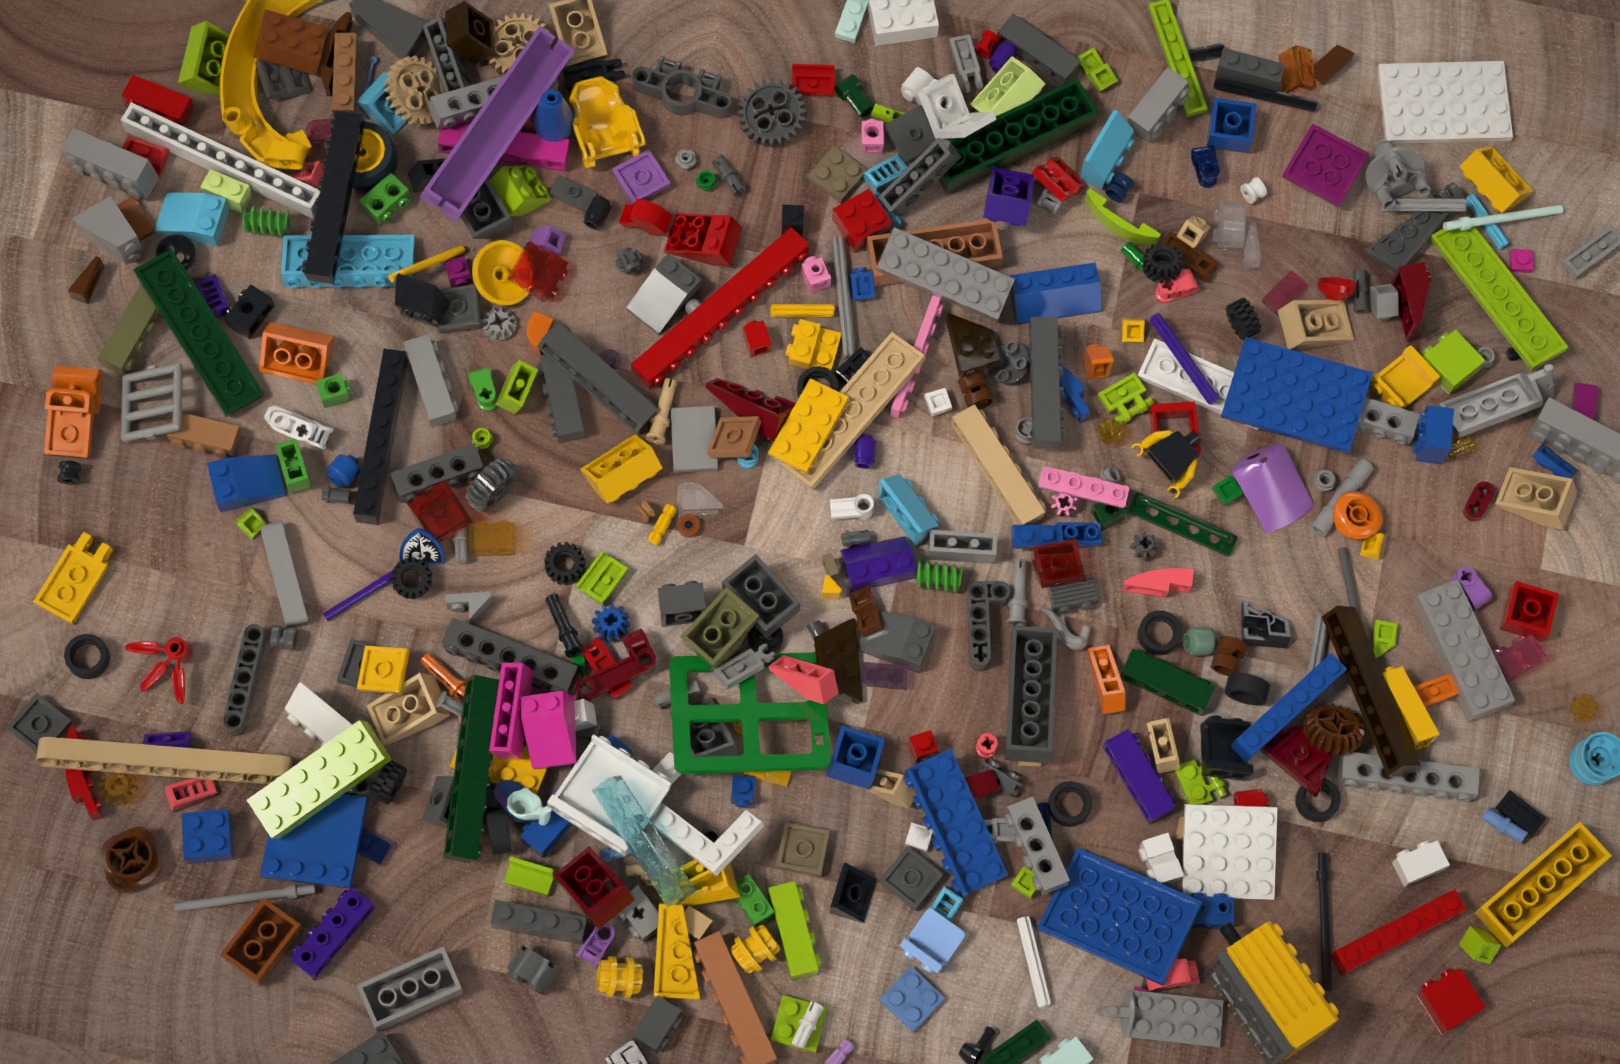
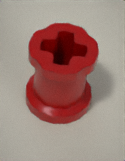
[974,30,1000,58]

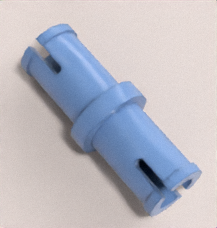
[1481,807,1528,844]

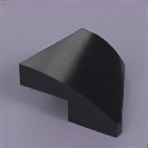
[1241,601,1291,649]

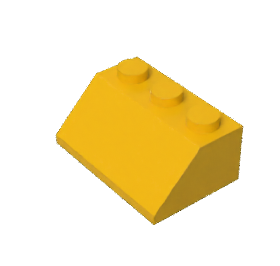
[1459,145,1534,213]
[580,434,663,504]

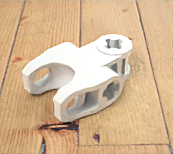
[264,405,334,449]

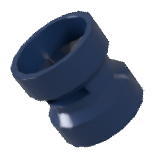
[1105,173,1135,203]

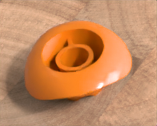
[1333,491,1383,540]

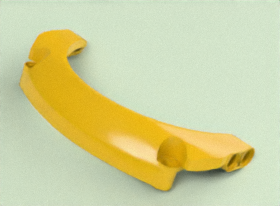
[220,0,324,170]

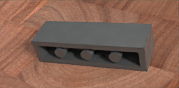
[997,14,1081,86]
[537,354,585,443]
[490,900,588,945]

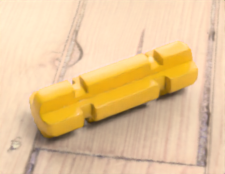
[648,504,676,546]

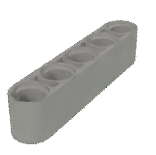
[260,520,309,628]

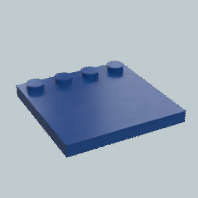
[260,794,369,889]

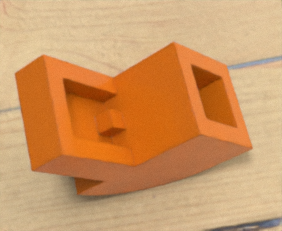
[526,311,554,356]

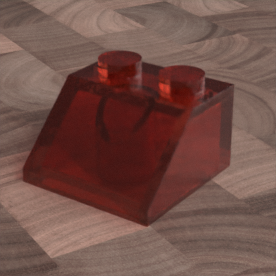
[407,480,473,543]
[1031,539,1086,588]

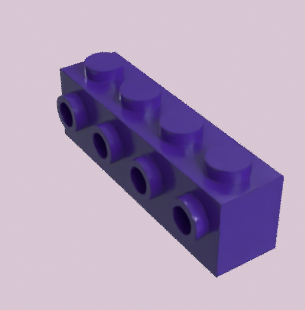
[290,887,375,980]

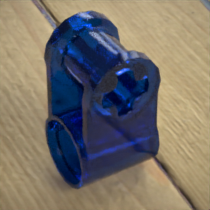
[1191,145,1220,188]

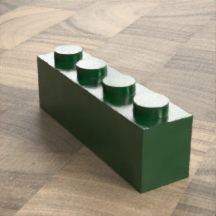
[1120,648,1215,716]

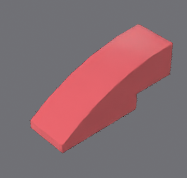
[1122,568,1194,598]

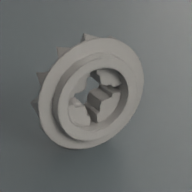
[482,307,517,340]

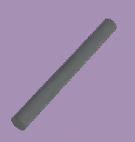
[1338,547,1364,628]

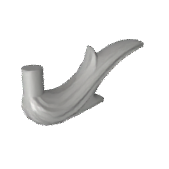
[1039,607,1091,651]

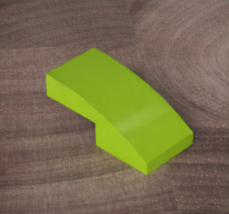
[1078,47,1118,92]

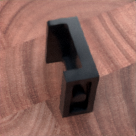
[1200,715,1253,781]

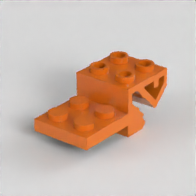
[44,366,103,458]

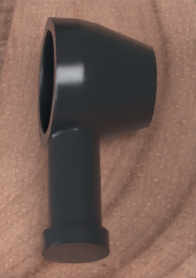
[958,1026,996,1064]

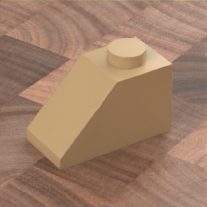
[864,769,916,808]

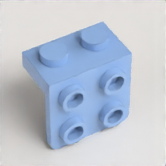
[900,908,966,974]

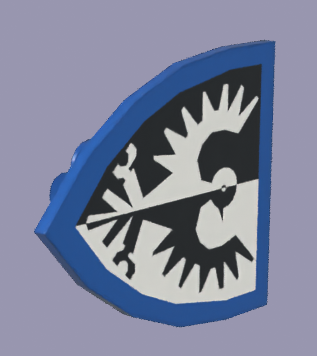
[399,527,445,564]

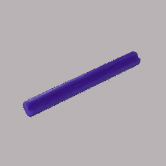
[1150,313,1219,405]

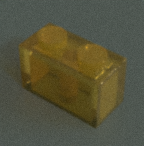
[469,520,516,557]

